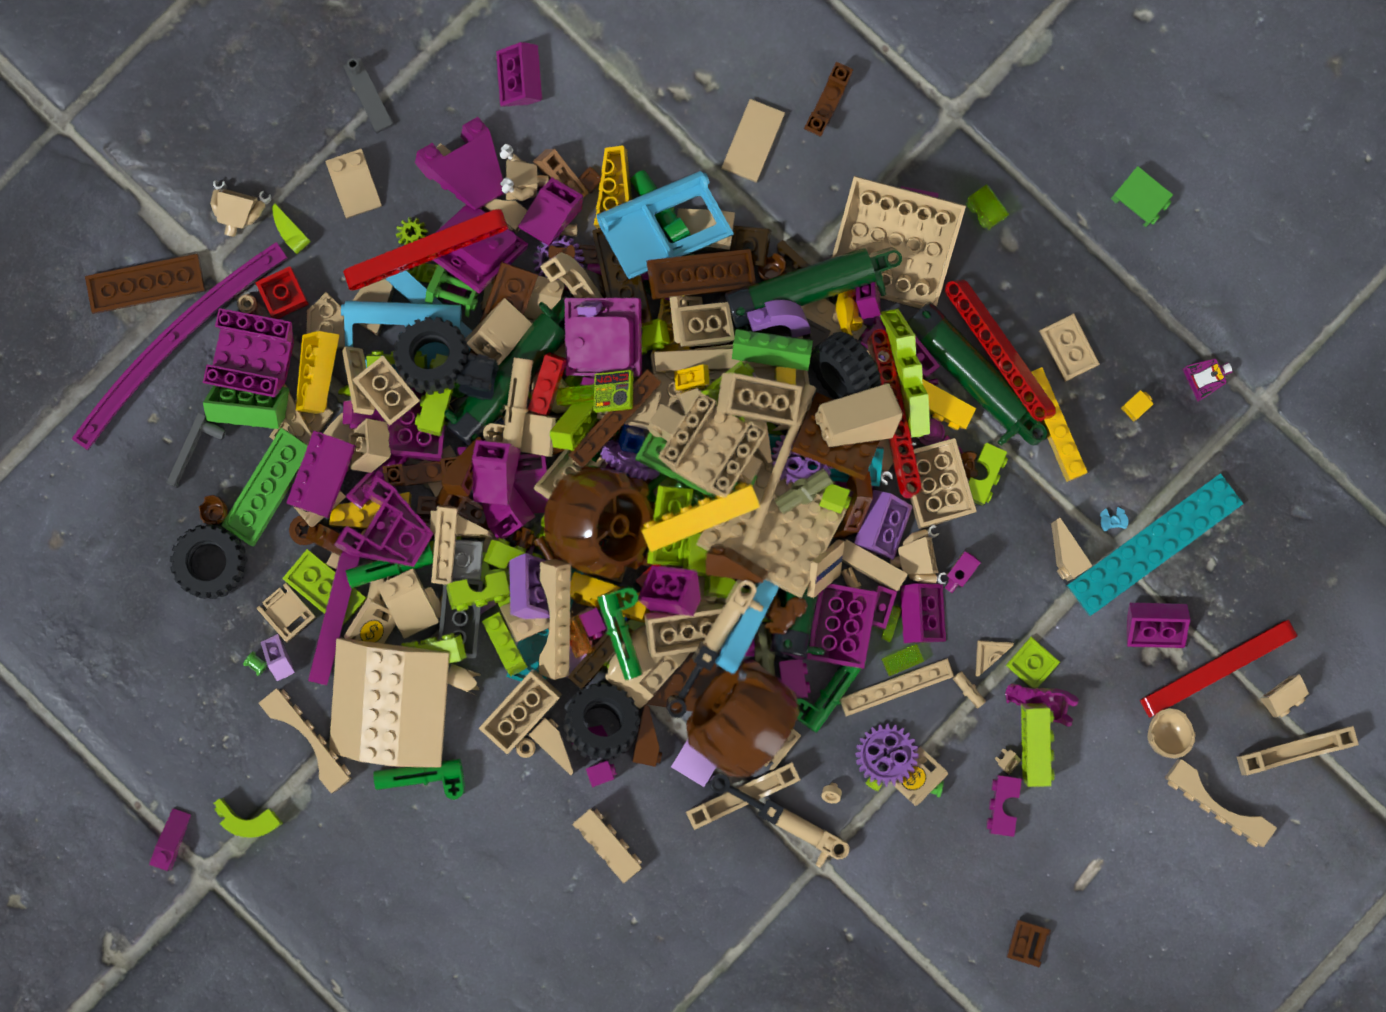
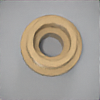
[237,294,257,314]
[516,738,536,758]

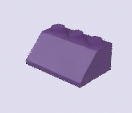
[854,490,913,560]
[510,553,550,619]

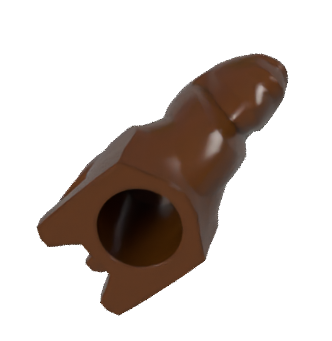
[765,595,807,634]

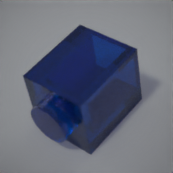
[618,424,645,454]

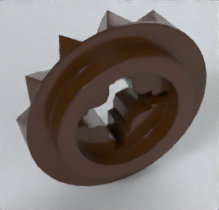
[289,515,313,545]

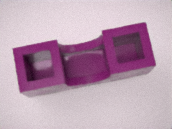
[986,775,1022,837]

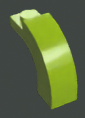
[214,798,283,838]

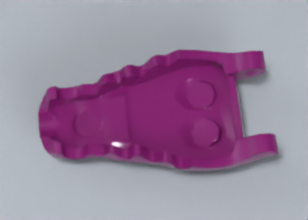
[1005,683,1079,727]

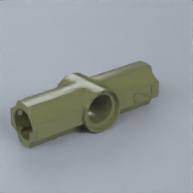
[774,468,833,514]
[755,624,775,676]

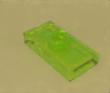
[556,385,594,406]

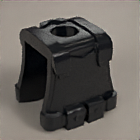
[456,353,499,400]

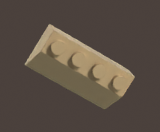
[482,276,565,320]

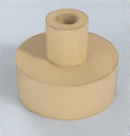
[821,783,842,803]

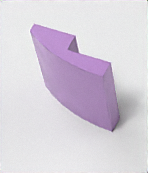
[671,740,716,787]

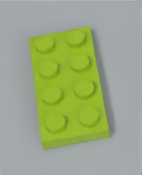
[647,486,694,566]
[282,549,367,627]

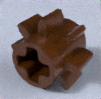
[512,527,538,550]

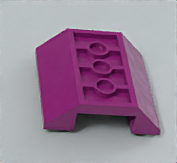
[203,308,294,398]

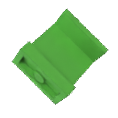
[1111,166,1173,227]

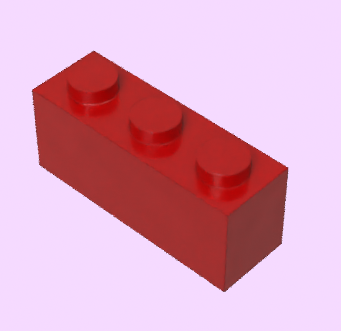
[528,353,567,416]

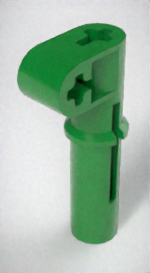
[630,170,691,248]
[346,542,434,588]
[597,586,643,680]
[797,662,866,733]
[373,759,465,800]

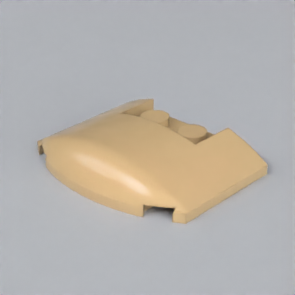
[605,625,690,709]

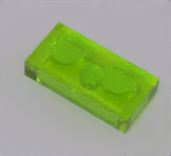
[881,644,925,677]

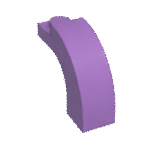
[747,300,811,338]

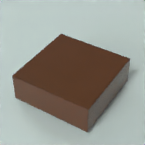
[578,166,601,193]

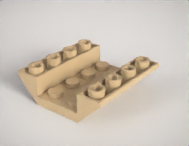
[658,392,767,498]

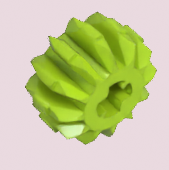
[396,217,428,245]

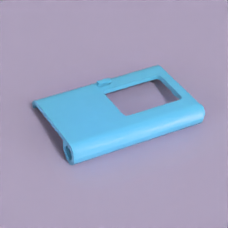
[596,171,734,279]
[341,300,462,375]

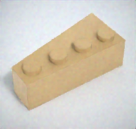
[573,808,642,883]

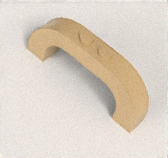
[540,253,605,311]

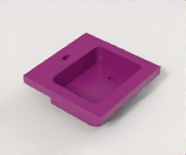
[433,205,528,293]
[565,298,642,376]

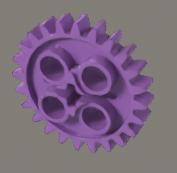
[772,431,833,485]
[601,439,660,480]
[856,724,919,787]

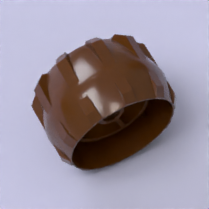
[544,466,656,578]
[686,660,799,777]

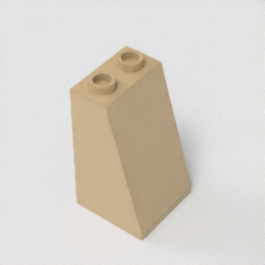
[815,384,902,447]

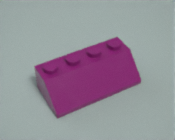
[287,431,356,518]

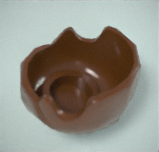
[758,253,787,281]
[199,495,228,526]

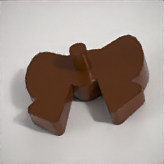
[548,245,576,259]
[959,451,979,478]

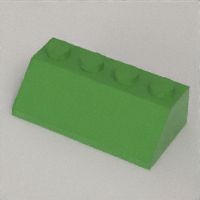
[732,328,813,371]
[203,385,289,429]

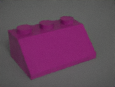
[496,42,542,107]
[638,566,701,616]
[900,584,946,643]
[1127,603,1190,648]

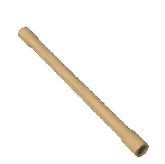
[743,384,816,549]

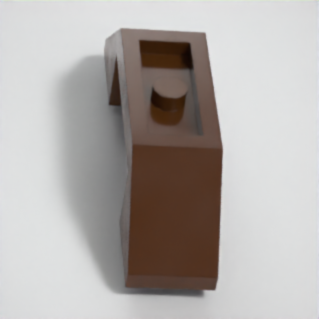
[804,61,853,137]
[383,456,459,486]
[833,471,873,539]

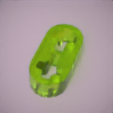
[881,605,901,642]

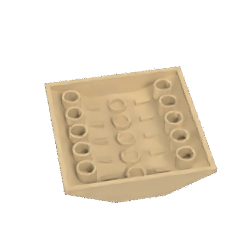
[832,176,966,308]
[329,638,450,767]

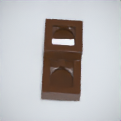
[417,496,438,538]

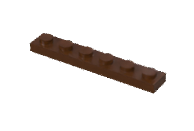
[568,370,661,468]

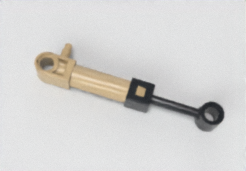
[666,579,764,718]
[709,773,849,867]

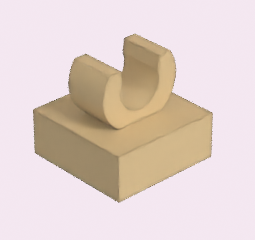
[995,749,1021,775]

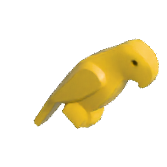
[836,289,863,335]

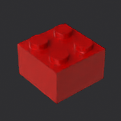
[255,266,309,319]

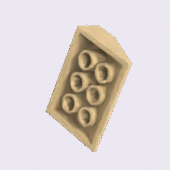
[901,438,977,529]

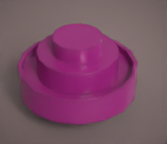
[917,418,945,446]

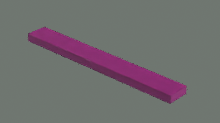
[308,551,360,685]

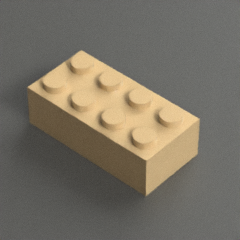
[716,373,802,426]
[644,603,724,658]
[479,669,562,755]

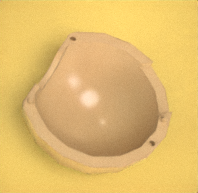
[1147,708,1195,759]

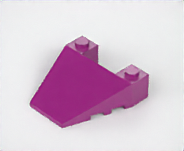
[415,117,504,211]
[334,477,434,567]

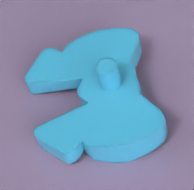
[1100,507,1128,531]

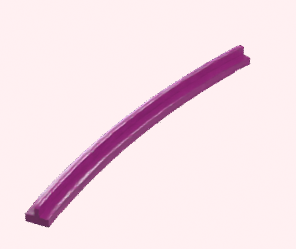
[71,242,288,450]

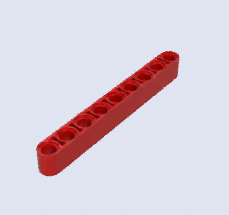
[343,209,508,291]
[945,279,1056,421]
[867,329,921,498]
[1139,619,1298,717]

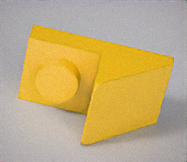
[674,364,710,391]

